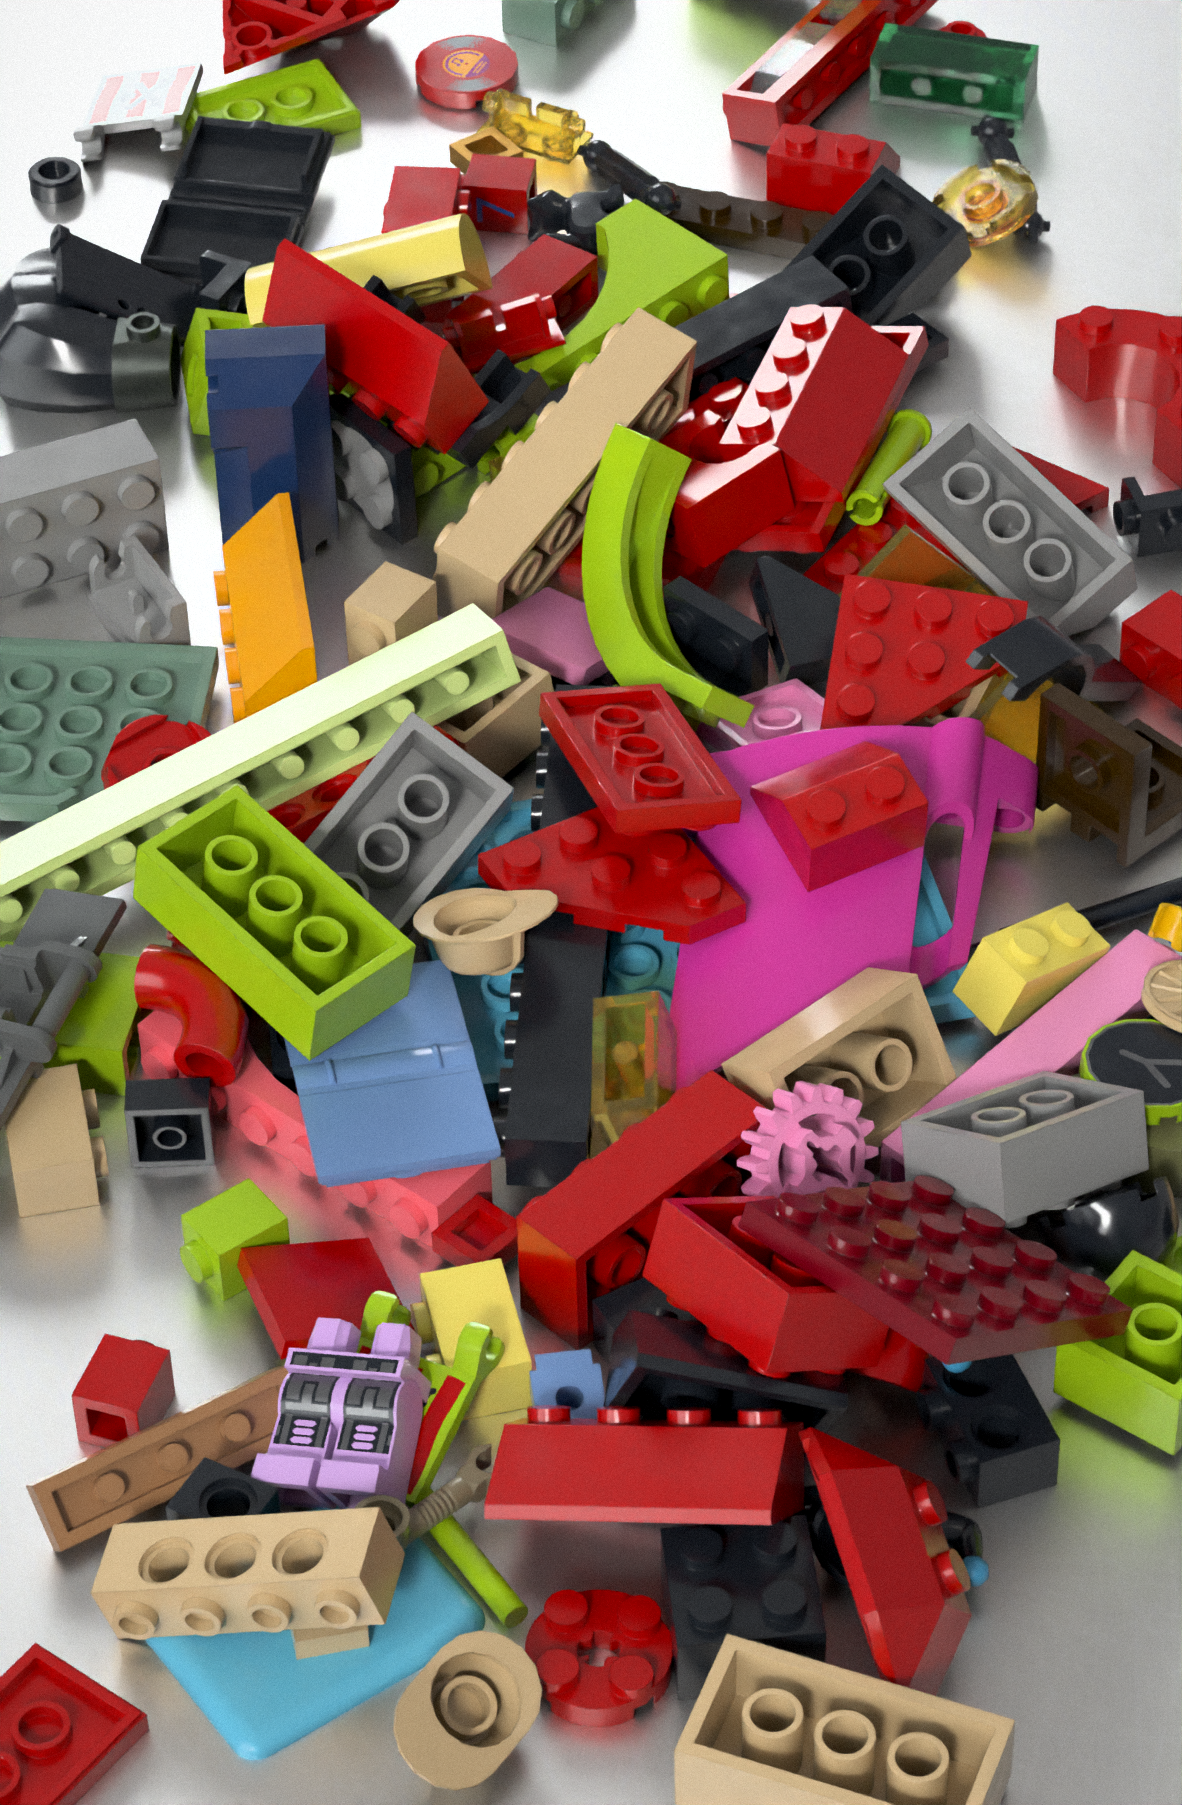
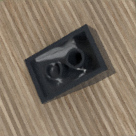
[783,165,972,326]

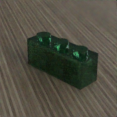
[869,23,1039,124]

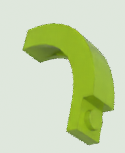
[582,423,755,731]

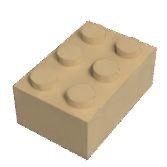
[721,967,957,1148]

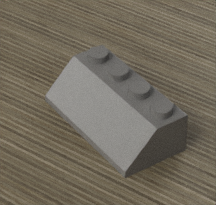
[882,407,1138,636]

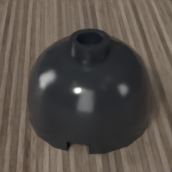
[1035,1176,1179,1282]

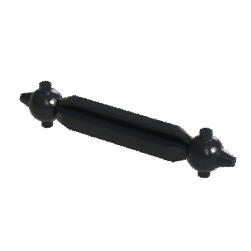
[971,114,1050,245]
[577,140,682,216]

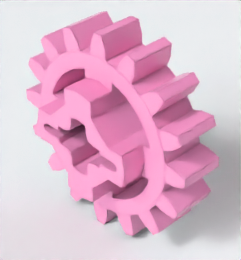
[737,1081,879,1198]

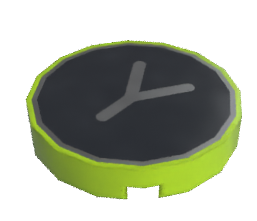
[1079,1019,1182,1125]

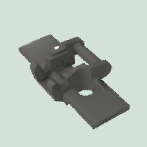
[0,888,127,1131]

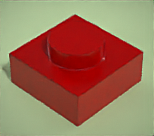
[431,1194,518,1267]

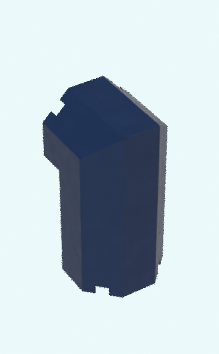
[205,324,339,564]

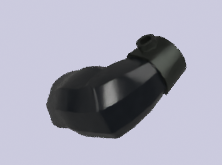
[0,247,181,413]

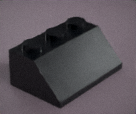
[604,1307,849,1453]

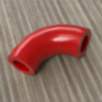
[134,944,249,1087]

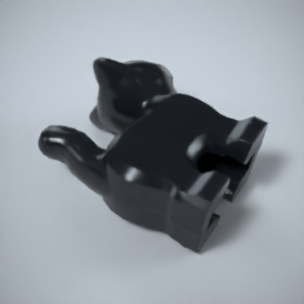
[527,183,624,258]

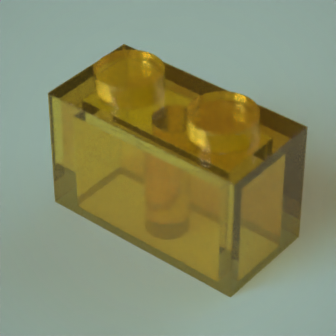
[591,991,677,1147]

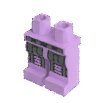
[251,1317,432,1509]

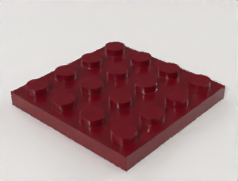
[738,1176,1133,1365]

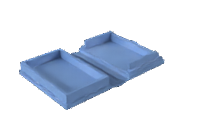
[284,960,501,1187]

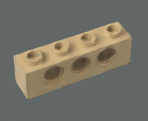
[90,1507,405,1640]

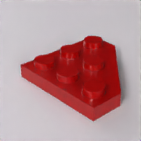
[820,574,1028,730]
[478,807,746,945]

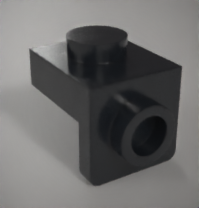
[199,250,252,314]
[1113,476,1182,558]

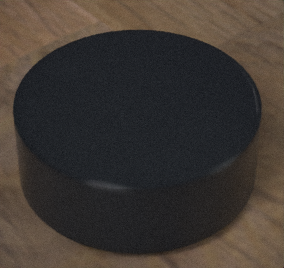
[28,156,83,203]

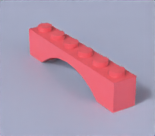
[137,1010,493,1248]

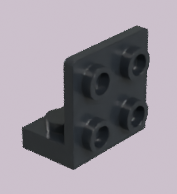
[599,576,769,735]

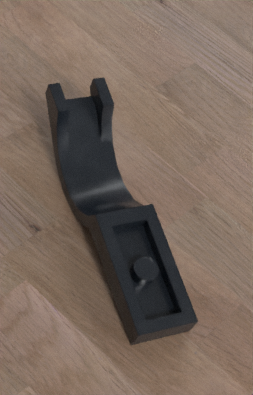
[965,616,1142,701]

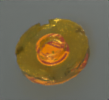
[932,159,1039,247]

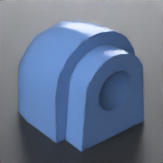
[529,1349,605,1419]

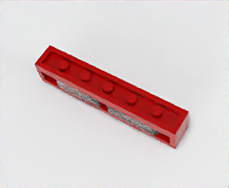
[722,0,938,146]

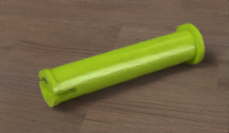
[846,409,932,526]

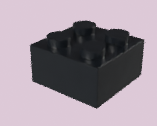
[124,1078,216,1168]

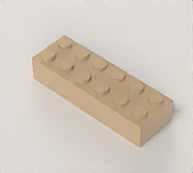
[432,307,697,619]

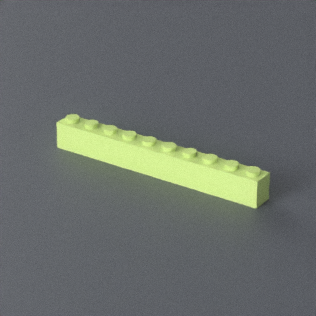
[0,603,521,942]

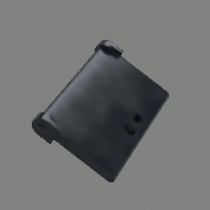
[49,223,204,348]

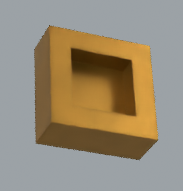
[449,126,523,175]

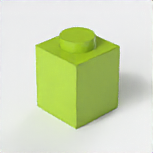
[179,1178,290,1301]

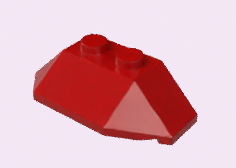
[798,1427,972,1696]

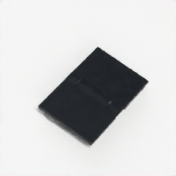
[140,116,335,285]

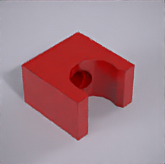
[659,410,795,568]

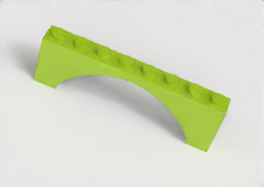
[330,199,729,499]

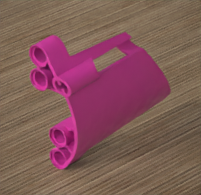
[659,717,1040,1093]

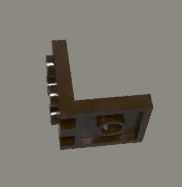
[1036,683,1182,868]

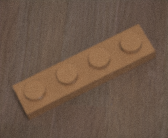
[25,1366,288,1552]

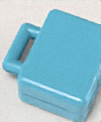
[145,1506,485,1760]

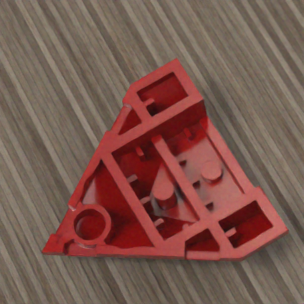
[222,0,400,75]

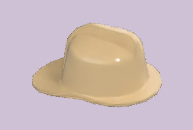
[413,888,558,976]
[393,1630,542,1791]

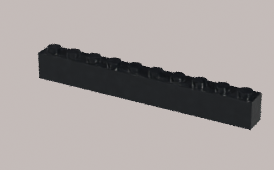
[494,684,619,1187]

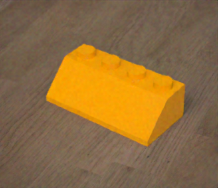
[213,492,317,724]

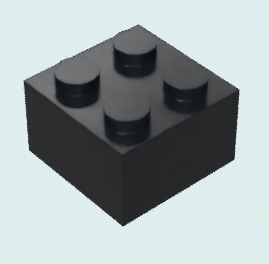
[660,1515,826,1701]

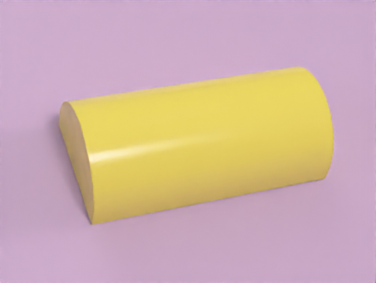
[245,213,493,328]

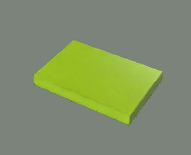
[185,59,361,135]

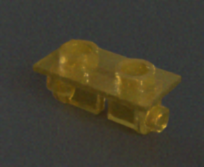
[476,88,594,165]

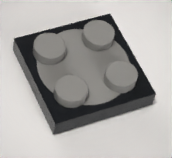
[330,392,418,545]

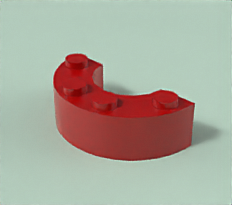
[1053,305,1182,489]

